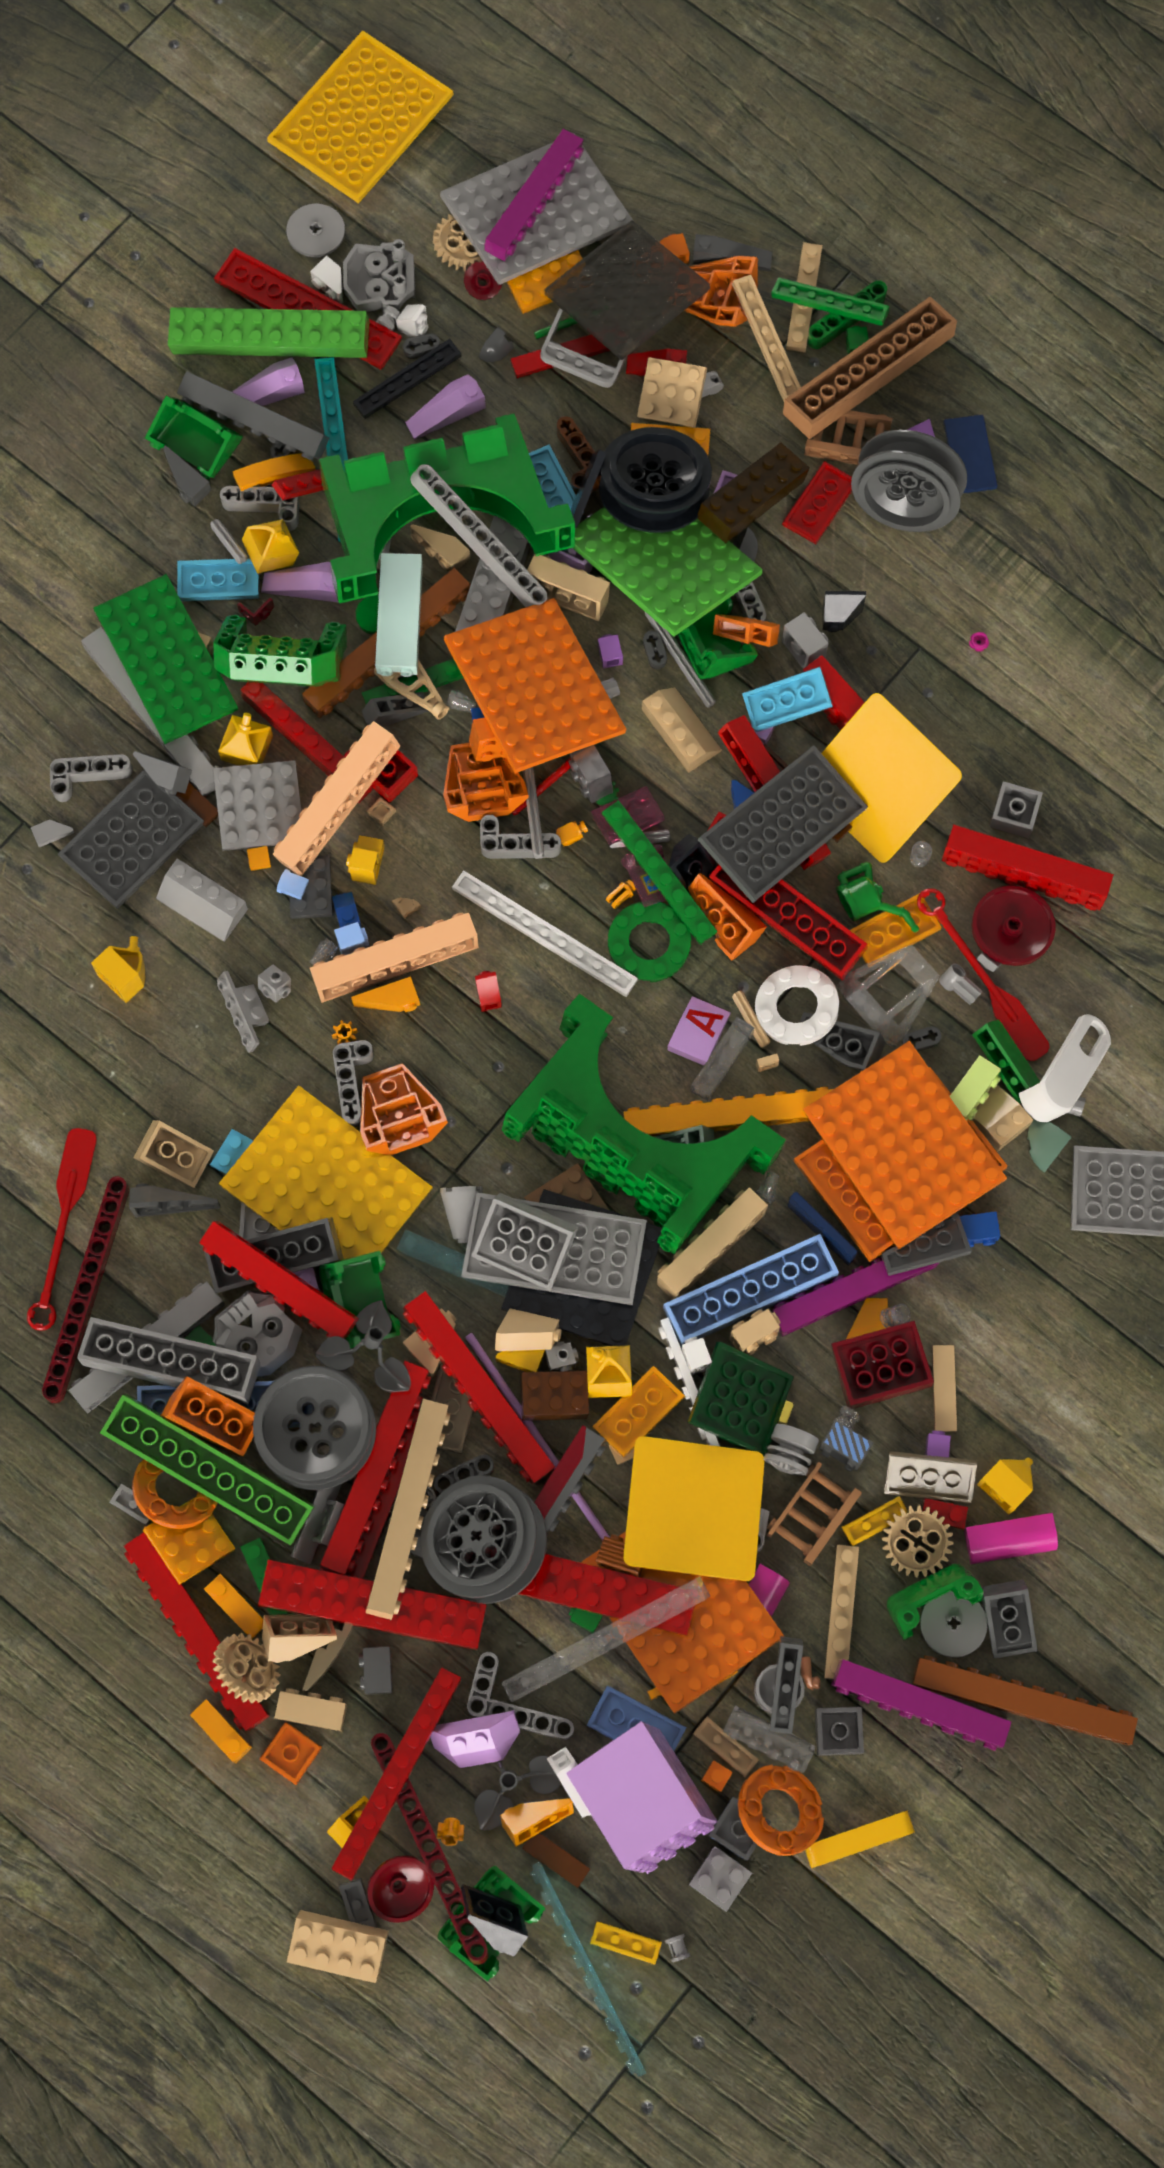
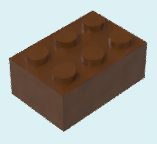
[520,1371,589,1421]

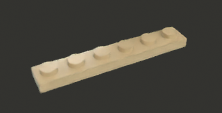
[786,242,823,353]
[824,1544,859,1679]

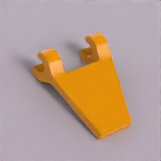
[846,1298,889,1339]

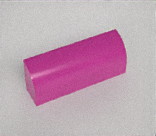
[964,1513,1058,1565]
[749,1564,790,1617]

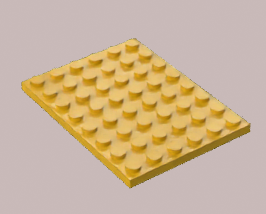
[267,30,453,203]
[219,1085,433,1261]

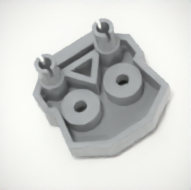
[343,239,415,312]
[213,1290,302,1377]

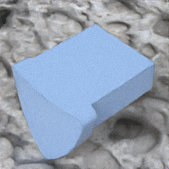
[277,869,309,900]

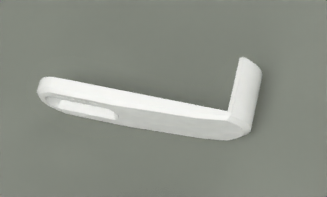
[1019,1014,1111,1122]

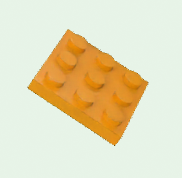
[143,1497,236,1585]

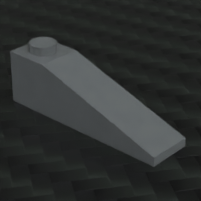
[693,234,772,271]
[770,1636,803,1734]

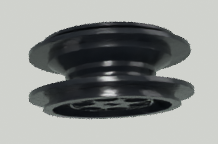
[599,427,712,533]

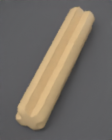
[732,991,770,1048]

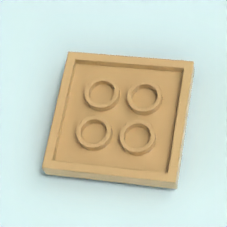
[637,357,707,428]

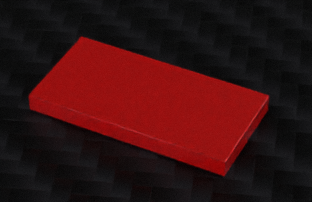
[782,461,852,545]

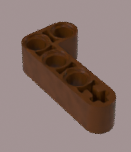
[557,416,601,495]

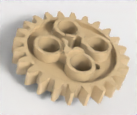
[433,214,483,271]
[882,1505,954,1577]
[212,1633,281,1704]

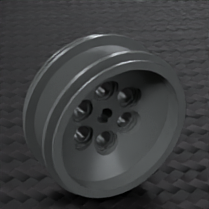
[253,1366,376,1490]

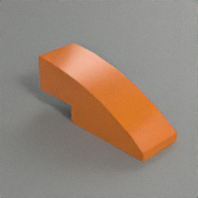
[713,614,780,647]

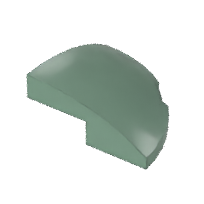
[1027,1118,1071,1173]

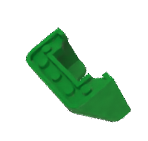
[145,395,243,480]
[677,598,758,679]
[319,1251,401,1348]
[887,1564,984,1641]
[438,1866,546,1982]

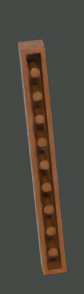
[302,567,471,718]
[911,1655,1138,1746]

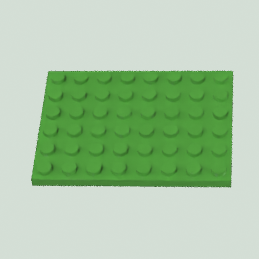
[573,507,763,636]

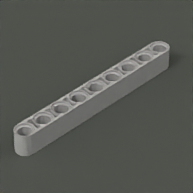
[410,464,547,607]

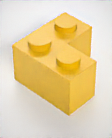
[346,835,385,885]

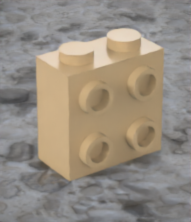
[729,1309,781,1356]

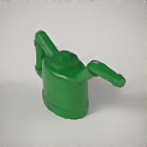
[836,862,919,933]

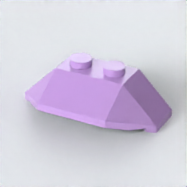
[431,1711,520,1768]

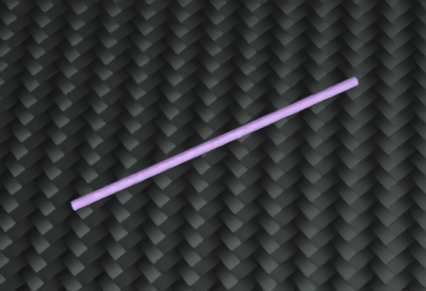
[465,1333,610,1541]

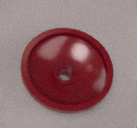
[367,1856,434,1923]

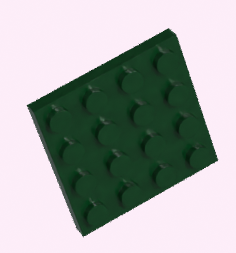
[687,1341,794,1456]

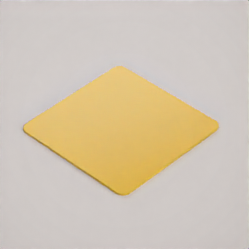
[821,693,962,863]
[623,1436,765,1581]

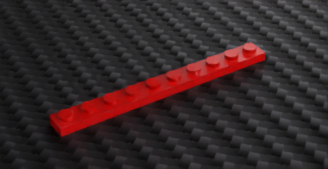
[331,1667,462,1881]

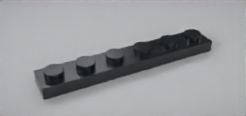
[353,339,462,419]

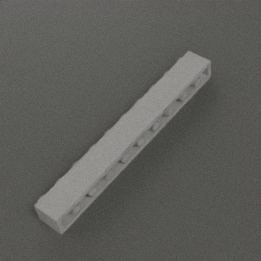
[81,627,218,797]

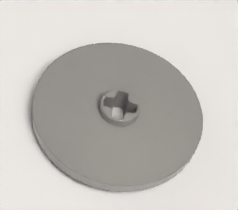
[286,204,345,257]
[920,1591,987,1658]

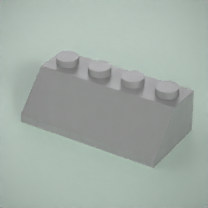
[156,859,248,942]

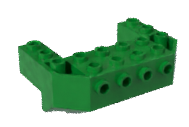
[213,615,347,687]

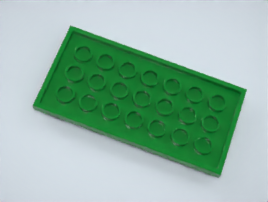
[93,574,238,745]

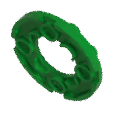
[608,901,691,982]

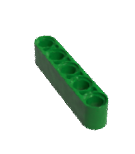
[807,280,887,349]

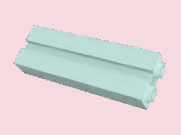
[375,553,423,677]

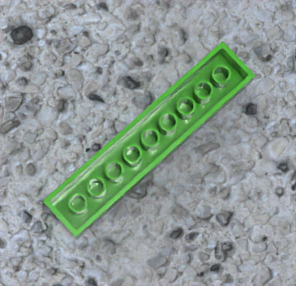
[168,307,369,358]
[100,1394,315,1546]

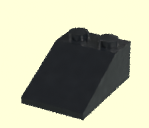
[461,1884,528,1956]

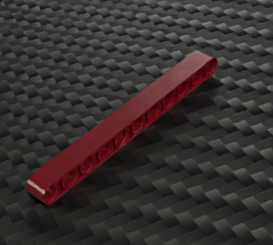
[42,1176,130,1404]
[371,1733,488,1965]

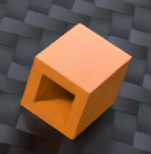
[701,1760,733,1793]

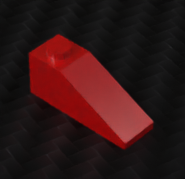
[626,348,687,376]

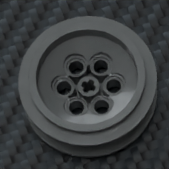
[851,430,967,532]
[421,1476,547,1604]

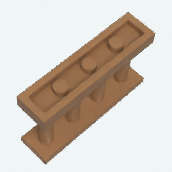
[804,410,892,465]
[767,1462,862,1566]

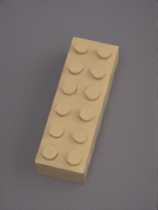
[657,1187,768,1300]

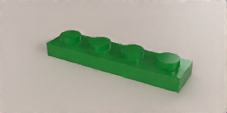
[240,1538,294,1615]

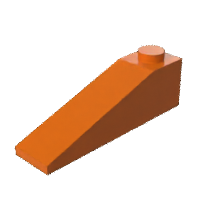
[688,873,767,960]

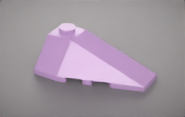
[232,358,305,406]
[406,375,485,440]
[261,562,338,602]

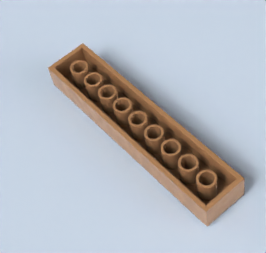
[783,297,957,439]

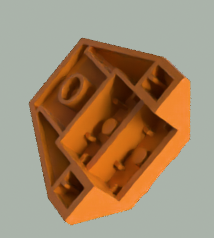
[668,256,758,327]
[443,743,529,822]
[360,1063,448,1155]

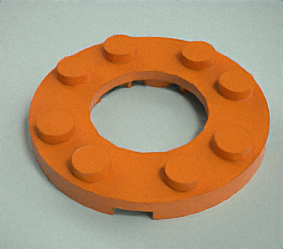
[132,1459,217,1529]
[738,1765,824,1856]

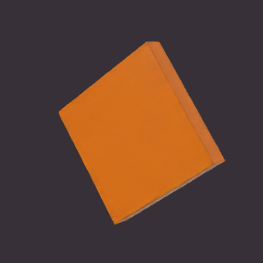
[260,1721,322,1785]

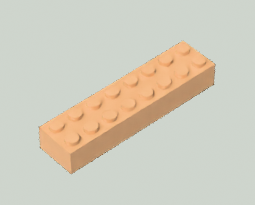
[273,721,400,876]
[310,912,479,1003]

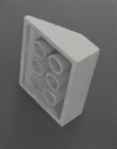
[472,1193,579,1291]

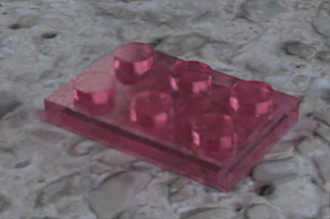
[591,786,665,846]

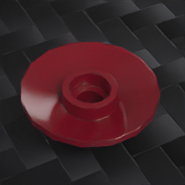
[464,261,502,300]

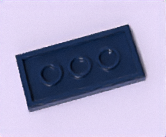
[943,415,997,494]
[787,1192,857,1266]

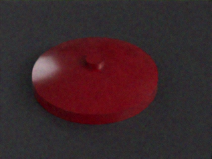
[971,886,1056,966]

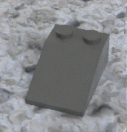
[981,1579,1038,1659]

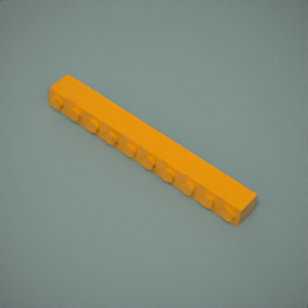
[623,1087,834,1137]

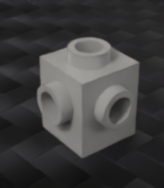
[258,964,291,1002]
[545,1341,579,1372]

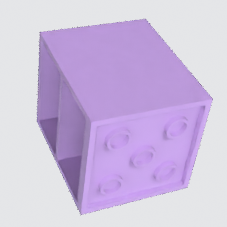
[566,1721,718,1874]

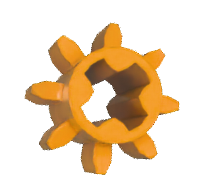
[332,1020,358,1044]
[437,1817,465,1846]

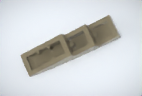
[302,1623,354,1693]

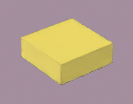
[778,1401,794,1425]

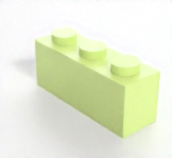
[950,1055,1001,1121]

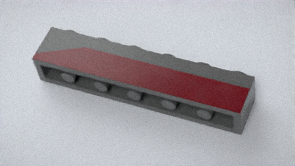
[534,1425,607,1542]

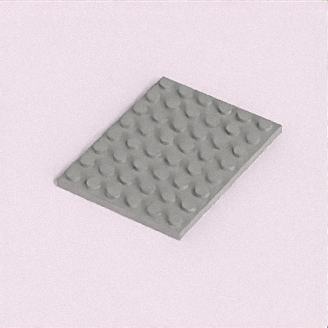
[440,133,633,285]

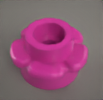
[969,632,989,652]

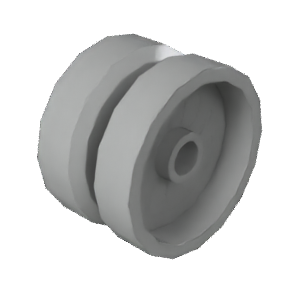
[754,1664,805,1714]

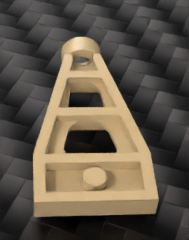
[374,659,449,719]

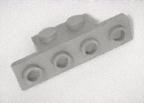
[217,971,269,1053]
[291,1484,344,1564]

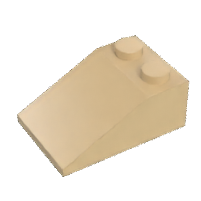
[972,1085,1033,1152]
[133,1120,214,1188]
[262,1614,337,1663]

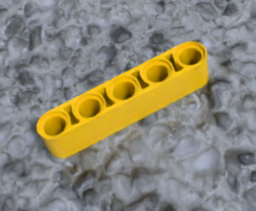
[805,1810,915,1868]

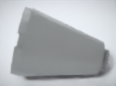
[440,1186,483,1243]

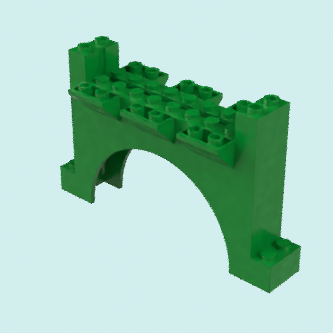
[319,413,575,604]
[502,993,786,1255]

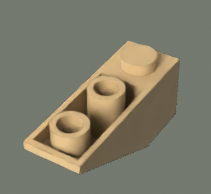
[410,524,470,571]

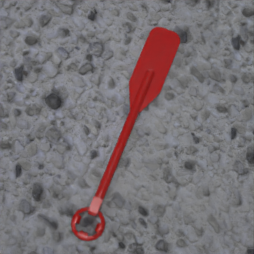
[917,888,1050,1061]
[27,1128,97,1331]

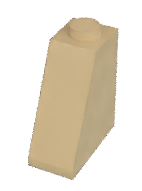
[403,1308,457,1378]
[495,1308,562,1351]

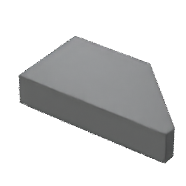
[30,820,75,847]

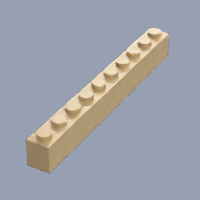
[366,1399,451,1620]

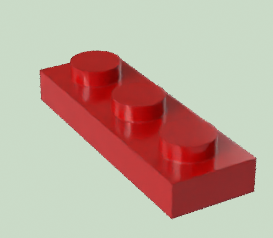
[272,469,324,500]

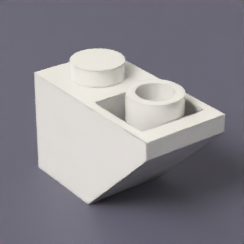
[310,256,343,304]
[396,304,428,338]

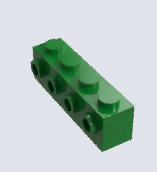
[972,1019,1040,1104]

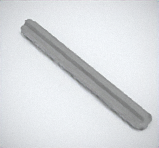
[645,612,716,708]
[522,767,545,859]

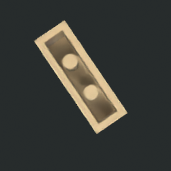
[275,1688,347,1732]

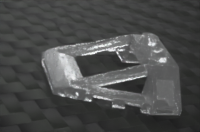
[836,945,940,1048]

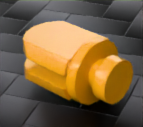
[556,821,588,846]
[606,880,637,909]

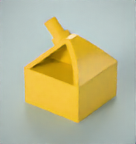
[242,519,299,574]
[218,713,273,766]
[91,936,145,1003]
[586,1345,632,1398]
[977,1457,1033,1515]

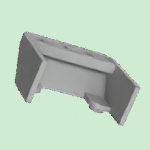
[540,308,633,387]

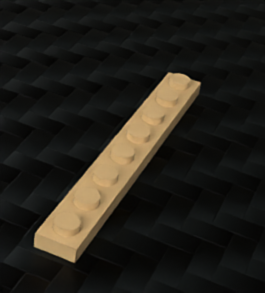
[732,275,801,401]

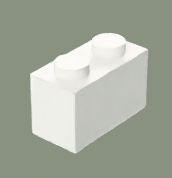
[682,1337,712,1376]

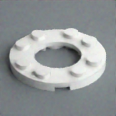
[755,965,839,1046]

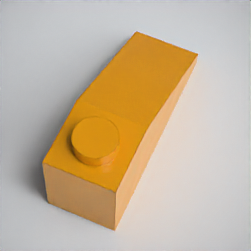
[351,976,420,1012]
[204,1574,263,1639]
[190,1699,252,1763]
[500,1798,574,1846]

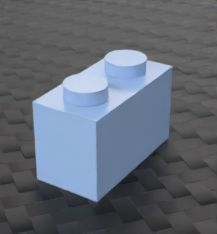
[334,922,369,955]

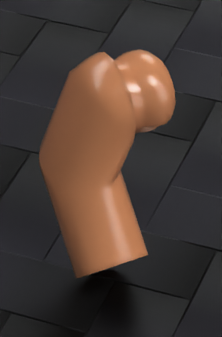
[800,1657,820,1690]

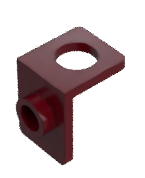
[237,598,274,626]

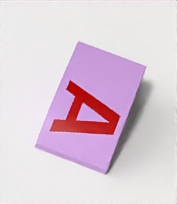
[667,996,731,1067]

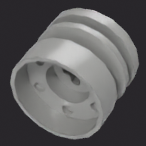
[763,1424,819,1476]

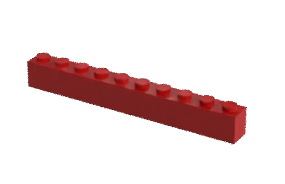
[403,1291,555,1484]
[320,1361,432,1576]
[124,1532,270,1732]

